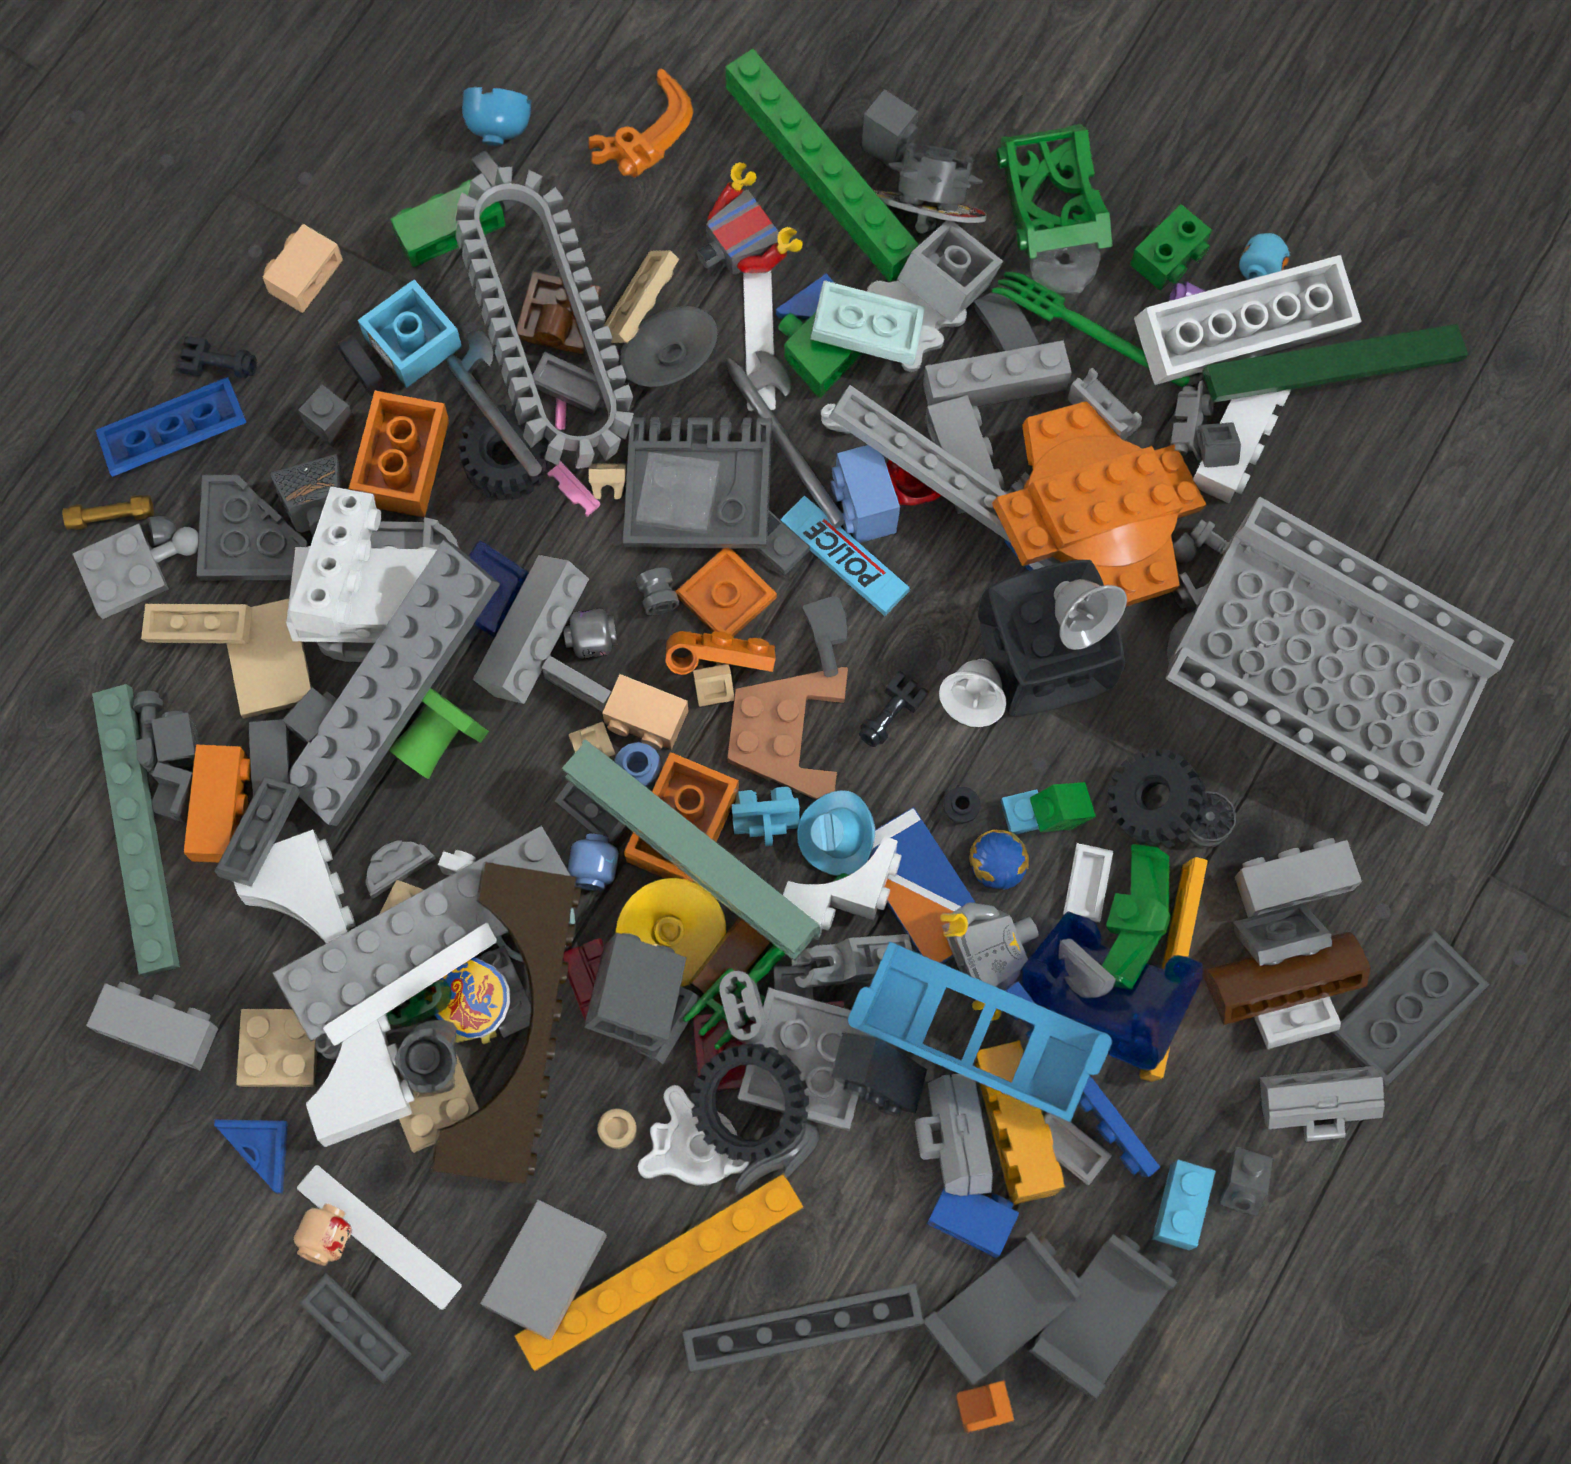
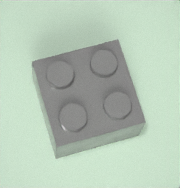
[898,220,1003,322]

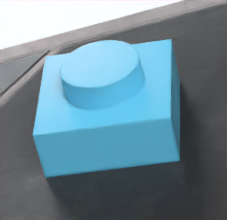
[1001,789,1039,835]

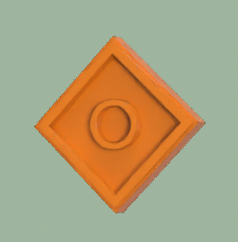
[675,548,777,637]

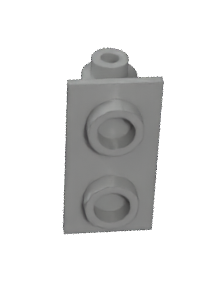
[1170,381,1214,460]

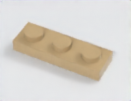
[603,251,679,343]
[141,604,252,644]

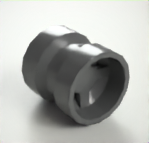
[636,568,679,615]

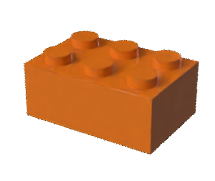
[349,391,449,517]
[624,752,739,884]

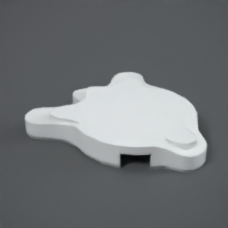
[867,281,966,372]
[638,1085,750,1186]

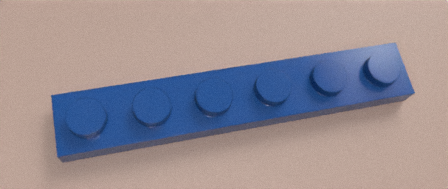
[1004,982,1161,1177]

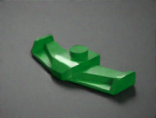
[1102,844,1171,989]

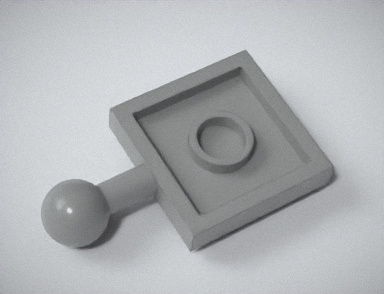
[72,523,199,619]

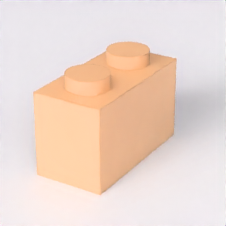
[262,224,343,313]
[602,674,688,750]

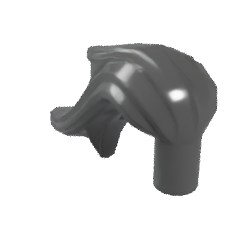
[735,1113,819,1195]

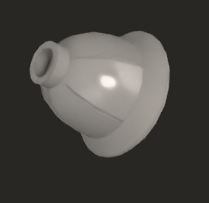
[1054,580,1127,650]

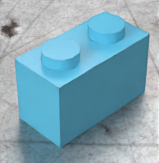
[1152,1160,1215,1250]

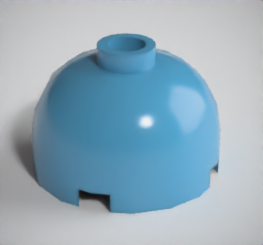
[462,87,532,146]

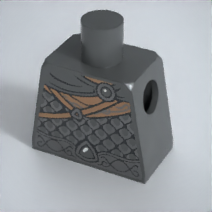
[270,454,346,535]

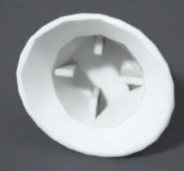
[939,659,1006,727]

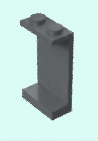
[922,1232,1082,1388]
[1028,1234,1177,1400]

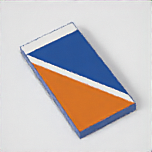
[866,807,976,964]

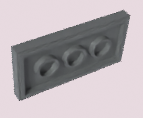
[1329,930,1490,1088]

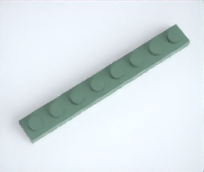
[92,684,180,977]

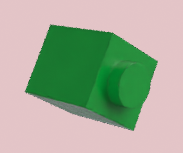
[1030,782,1096,832]

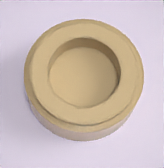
[598,1109,637,1149]

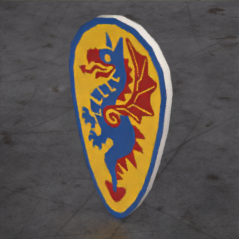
[423,957,510,1039]

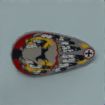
[873,190,987,233]

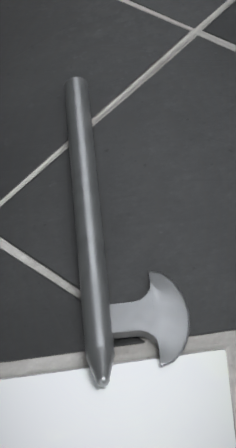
[446,330,542,476]
[725,351,844,528]

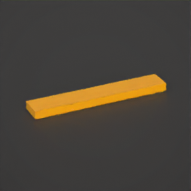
[1139,857,1208,1082]

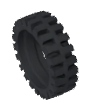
[691,1044,809,1162]

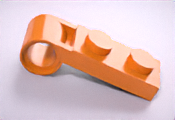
[666,631,775,675]

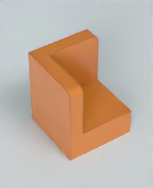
[956,1381,1014,1433]

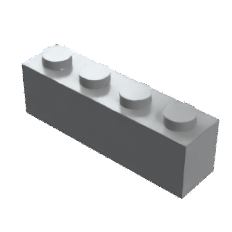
[923,341,1072,406]
[473,555,589,704]

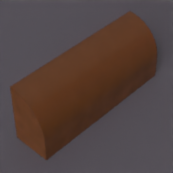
[1203,932,1371,1025]

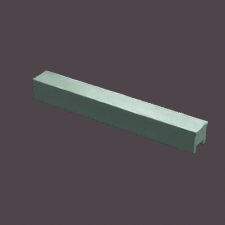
[562,739,820,961]

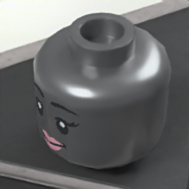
[564,609,617,658]

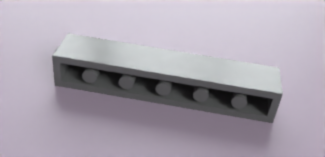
[683,1283,924,1373]

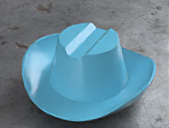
[797,790,875,876]

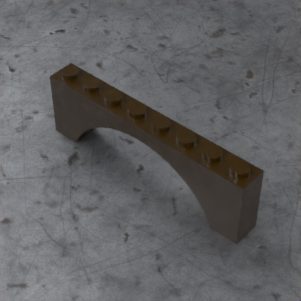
[431,862,581,1184]

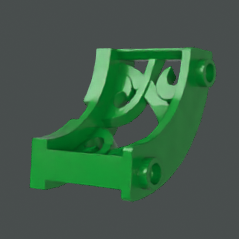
[996,124,1112,259]

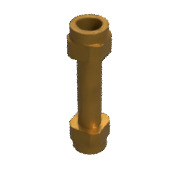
[63,495,154,530]

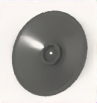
[620,306,718,387]

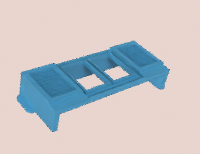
[848,941,1112,1122]

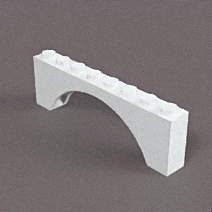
[233,830,415,1147]

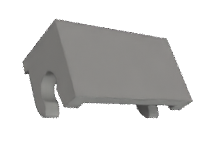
[1067,368,1142,440]

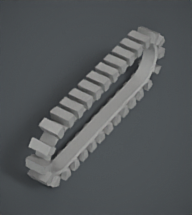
[455,167,634,468]

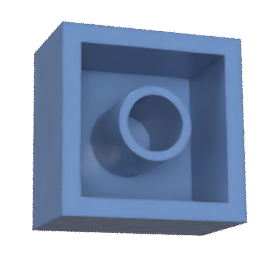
[831,445,900,543]

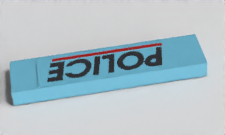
[780,495,910,616]

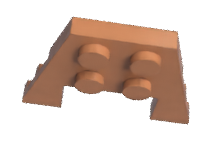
[727,667,848,800]

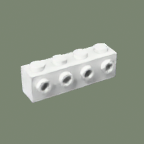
[289,487,381,637]

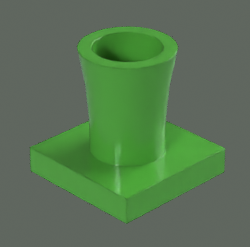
[389,688,489,779]

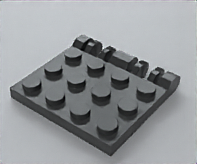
[623,417,773,549]

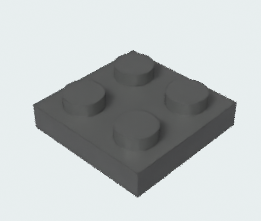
[1233,903,1332,965]

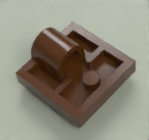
[516,272,601,354]

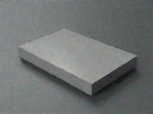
[481,1200,607,1341]

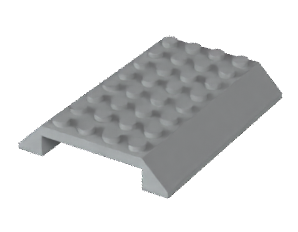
[1165,497,1514,826]

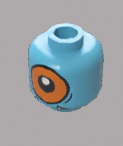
[1239,233,1290,280]

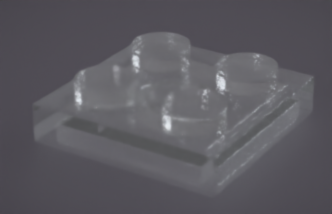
[636,452,721,534]

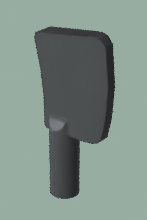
[803,596,847,677]

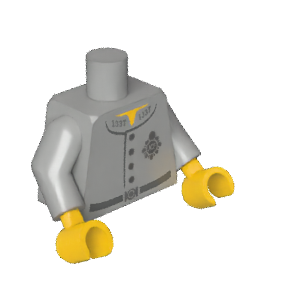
[940,902,1039,1021]

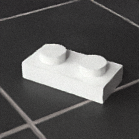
[1254,997,1341,1049]

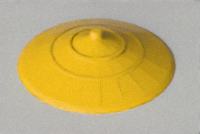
[616,878,726,987]

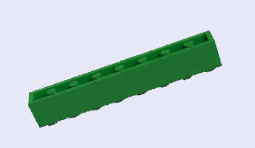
[726,49,919,282]

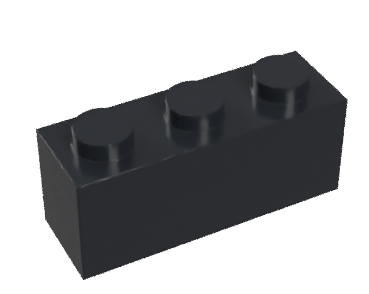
[831,1032,928,1116]

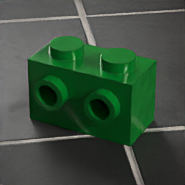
[1130,204,1212,291]

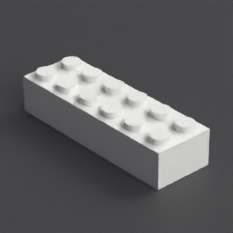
[1134,255,1361,385]

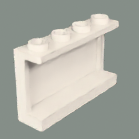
[286,546,437,643]

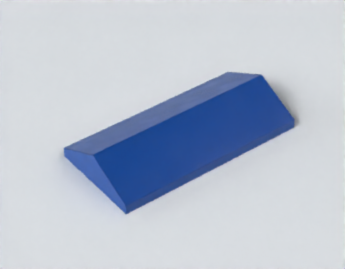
[96,377,247,477]

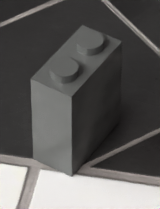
[584,933,687,1052]

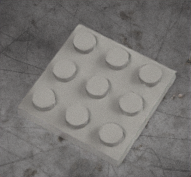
[738,988,874,1131]

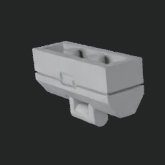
[1260,1066,1384,1142]
[914,1074,993,1196]

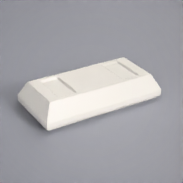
[1063,843,1113,922]

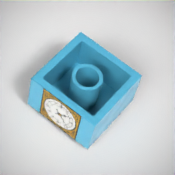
[358,280,462,388]

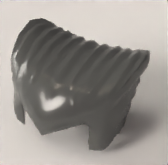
[395,1020,457,1093]

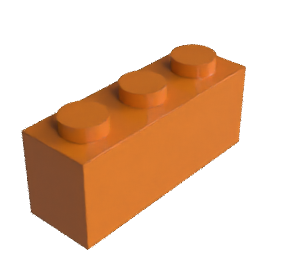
[184,745,251,863]

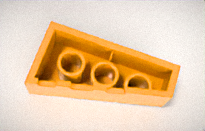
[974,1041,1065,1205]

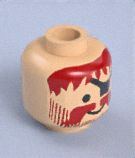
[294,1204,352,1266]

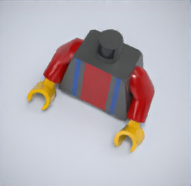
[696,163,802,274]

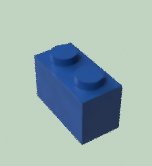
[927,1187,1019,1258]

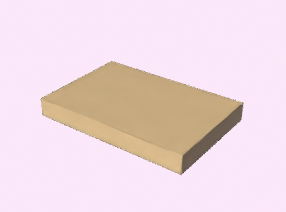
[227,599,312,719]

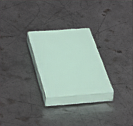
[810,281,925,366]

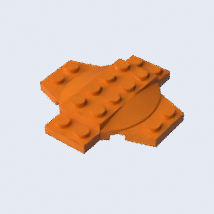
[992,401,1207,607]

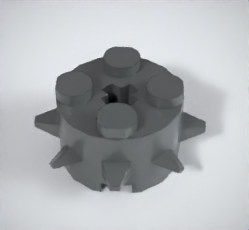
[889,145,983,211]

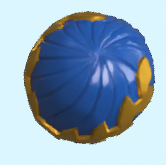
[969,830,1029,890]

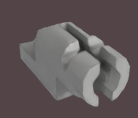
[792,934,912,988]

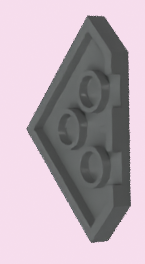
[197,475,309,581]

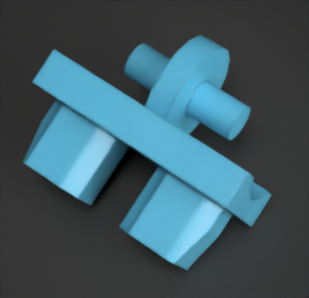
[732,787,800,846]

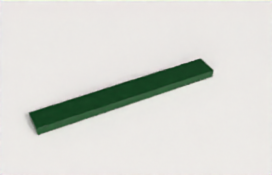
[1202,324,1469,403]

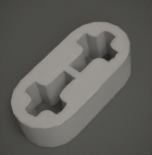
[720,971,767,1044]

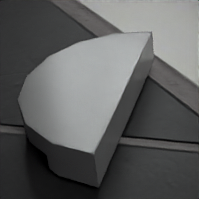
[366,841,436,899]
[1059,939,1116,998]

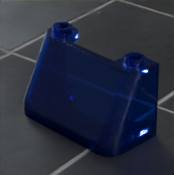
[1022,911,1203,1070]

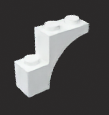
[783,836,902,940]

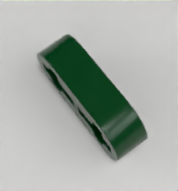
[386,979,452,1027]

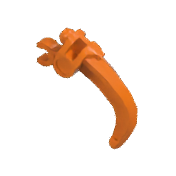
[588,69,693,178]

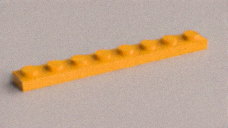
[515,1173,803,1371]

